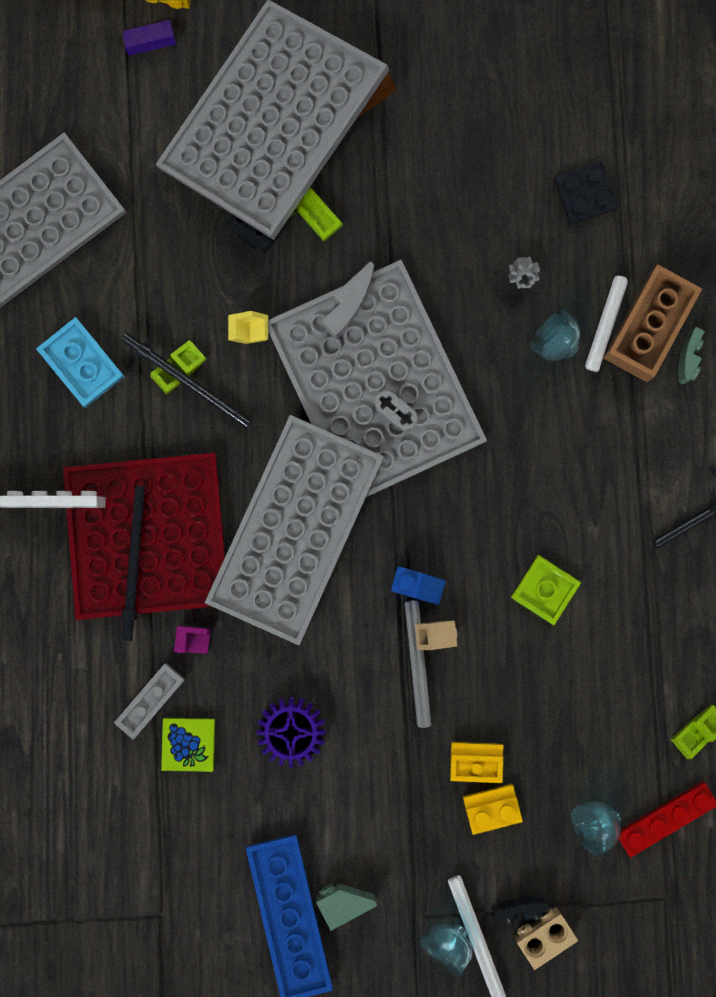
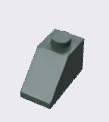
[316,883,377,931]

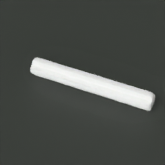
[585,276,628,372]

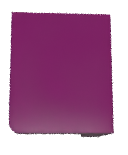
[174,625,211,654]

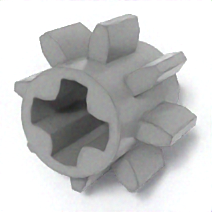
[508,257,540,289]

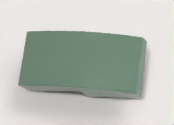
[678,327,705,384]

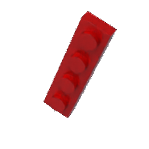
[615,781,716,858]

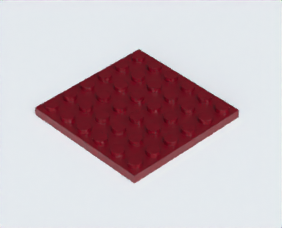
[63,453,226,620]

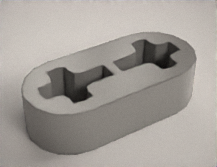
[375,391,418,432]

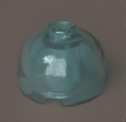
[531,310,581,362]
[571,800,621,856]
[420,923,472,976]

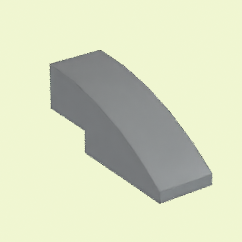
[322,261,374,340]

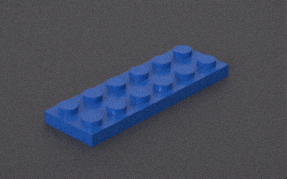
[246,833,333,997]

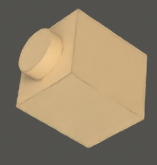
[415,621,457,650]

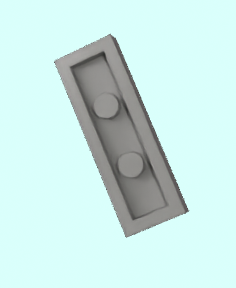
[114,663,186,740]

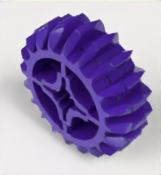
[256,696,326,768]

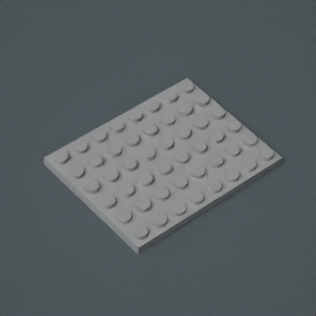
[155,0,389,240]
[268,260,487,497]

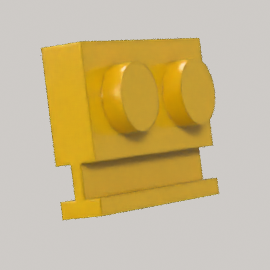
[450,742,504,783]
[463,784,523,835]

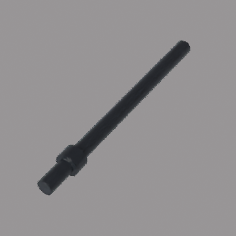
[121,332,251,429]
[121,486,145,641]

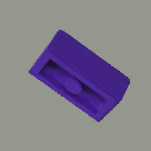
[122,20,176,56]

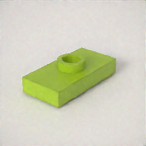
[295,187,343,242]

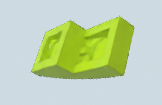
[150,340,206,395]
[670,705,716,759]

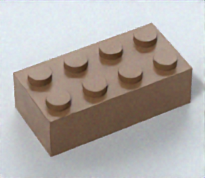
[603,264,702,382]

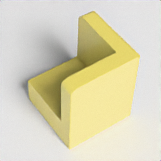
[228,311,268,344]

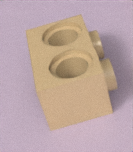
[514,907,578,970]

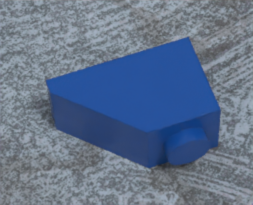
[390,566,446,605]

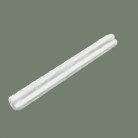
[448,875,506,997]

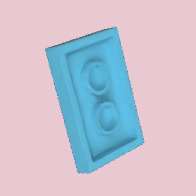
[36,317,125,408]

